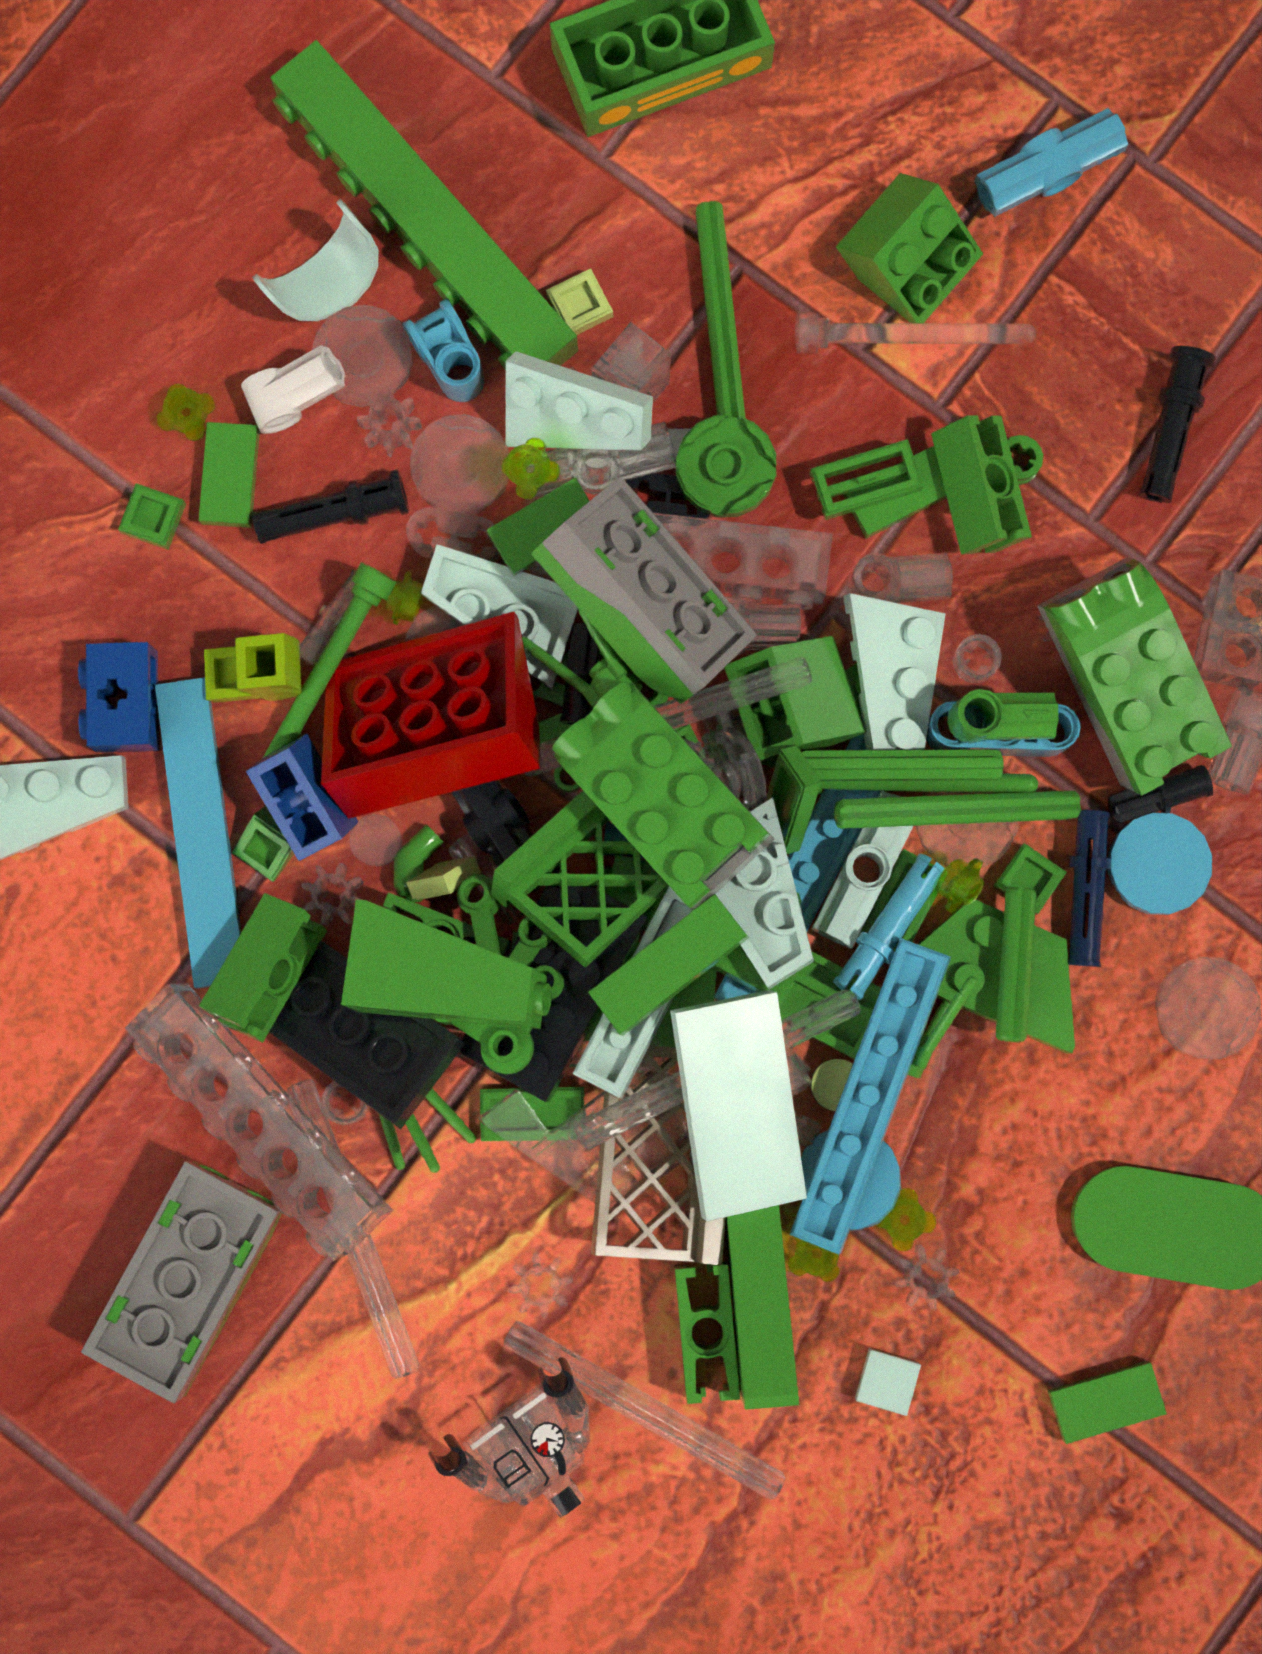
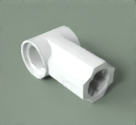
[241,345,346,434]

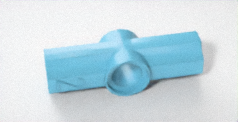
[974,108,1129,217]

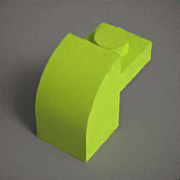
[204,633,302,703]

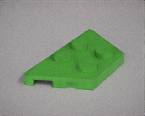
[918,898,1075,1054]

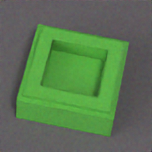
[118,483,186,550]
[993,843,1067,915]

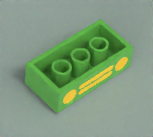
[550,0,775,138]

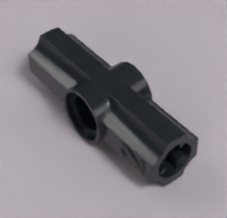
[451,780,554,892]

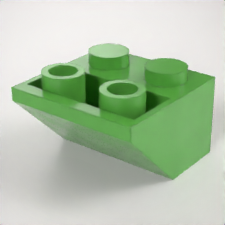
[836,173,983,327]
[724,636,866,768]

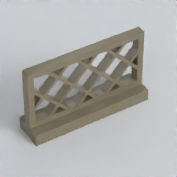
[591,1045,726,1265]

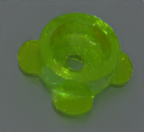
[157,384,215,441]
[502,438,560,499]
[386,571,424,625]
[936,858,984,913]
[876,1188,936,1251]
[788,1237,845,1282]

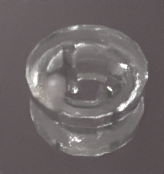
[953,634,1002,683]
[321,1081,370,1125]

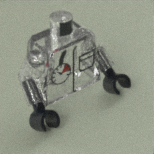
[428,1357,590,1518]

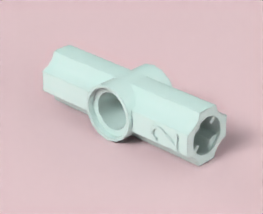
[811,790,913,949]

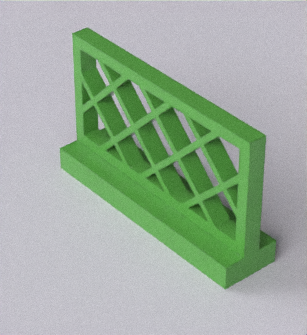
[490,791,669,968]

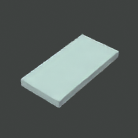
[670,990,807,1221]

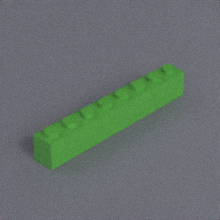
[270,40,578,371]

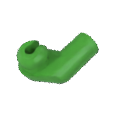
[394,824,444,903]

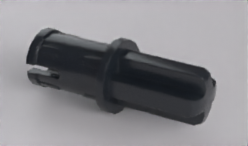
[560,622,600,725]
[1108,765,1213,823]

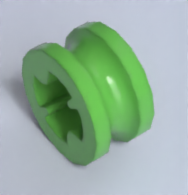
[1007,435,1044,485]

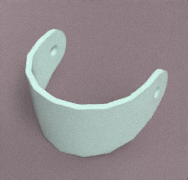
[252,199,379,321]

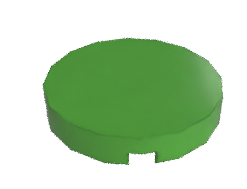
[676,415,776,518]

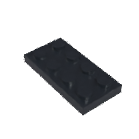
[460,867,650,1102]
[269,940,465,1130]

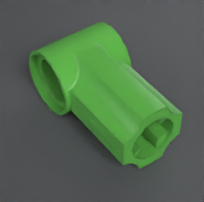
[947,689,1059,744]

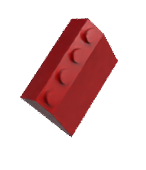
[321,611,540,819]

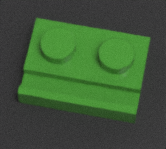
[779,952,881,1060]

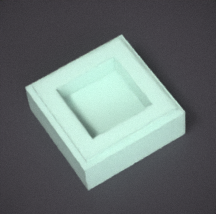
[855,1348,921,1416]

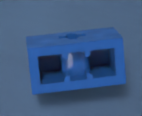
[78,642,159,753]
[246,734,359,861]

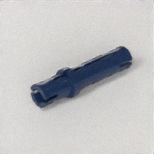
[1068,810,1111,967]

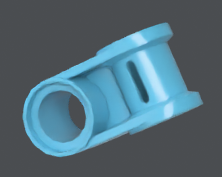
[402,299,485,402]

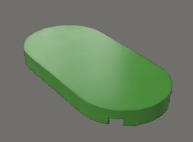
[1071,1166,1262,1290]

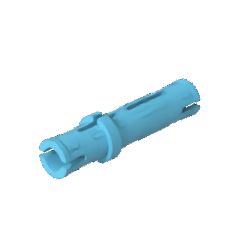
[833,854,947,1000]

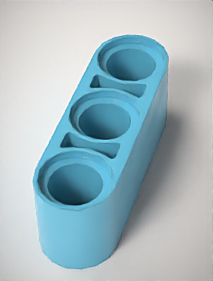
[926,701,1081,757]

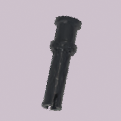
[1139,346,1216,503]
[252,469,410,544]

